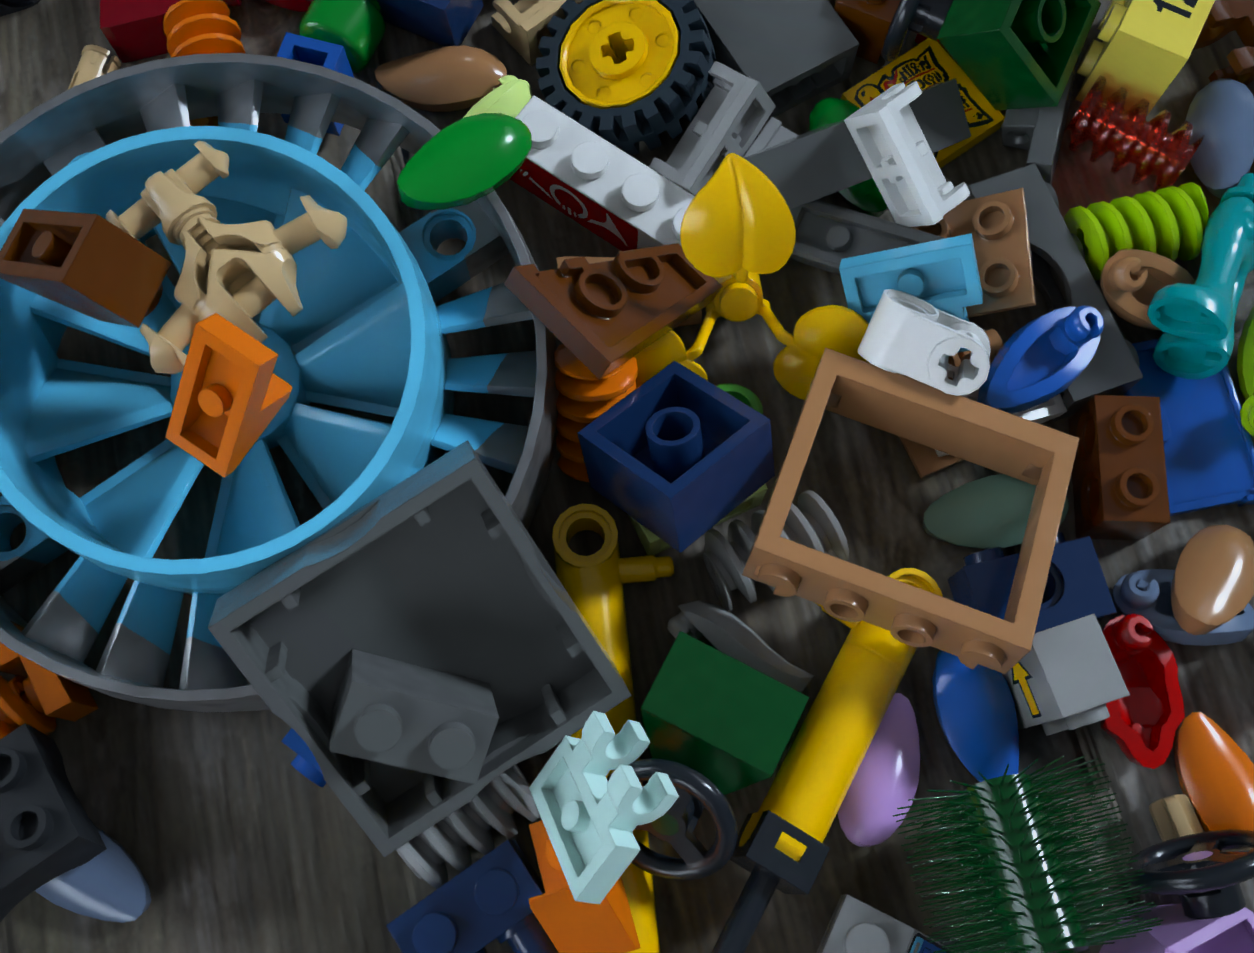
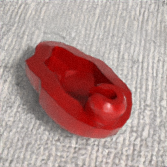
[1100,613,1185,769]

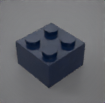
[577,361,775,553]

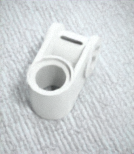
[857,289,991,396]

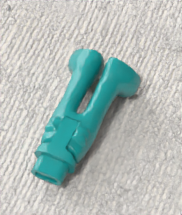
[1147,173,1254,379]

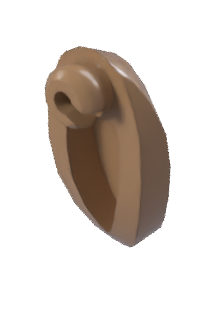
[375,45,507,112]
[1100,248,1196,330]
[1171,525,1254,635]

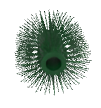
[893,756,1163,953]

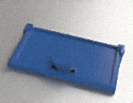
[1124,338,1254,516]

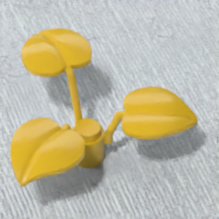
[634,153,871,400]

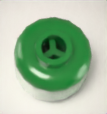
[299,0,386,73]

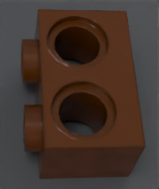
[1068,395,1171,541]

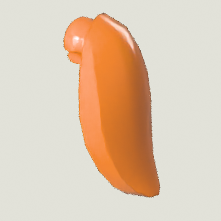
[1174,712,1254,854]

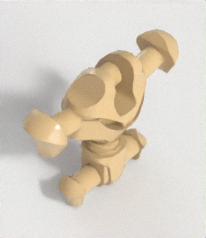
[106,141,347,374]

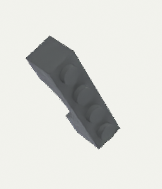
[964,163,1143,422]

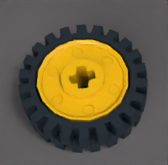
[536,0,716,155]

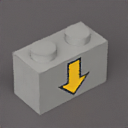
[1002,613,1130,736]

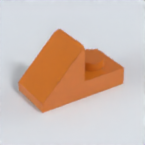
[165,313,292,478]
[528,820,641,953]

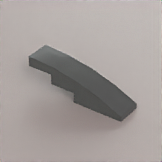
[744,78,971,209]

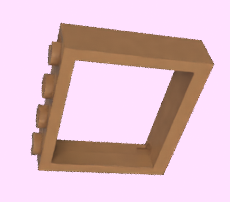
[742,348,1079,674]

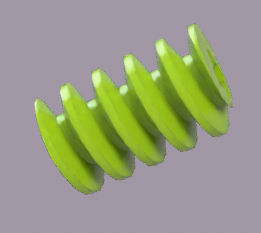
[1064,182,1209,280]

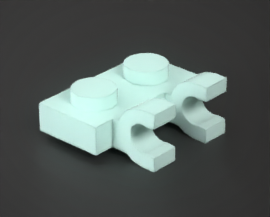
[529,711,679,905]

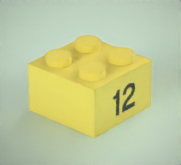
[1076,0,1215,127]

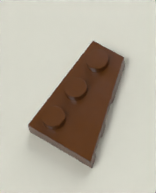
[504,243,723,380]

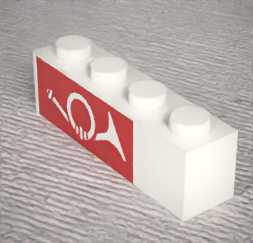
[510,95,695,251]

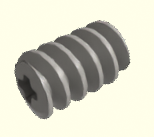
[703,490,849,612]
[396,764,540,889]

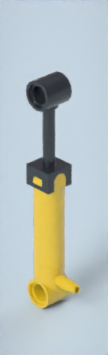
[711,568,943,953]

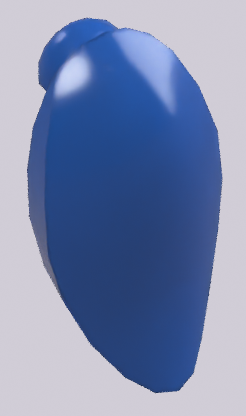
[977,305,1104,414]
[932,650,1019,782]

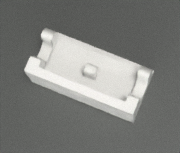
[844,81,970,227]

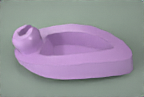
[837,693,920,847]

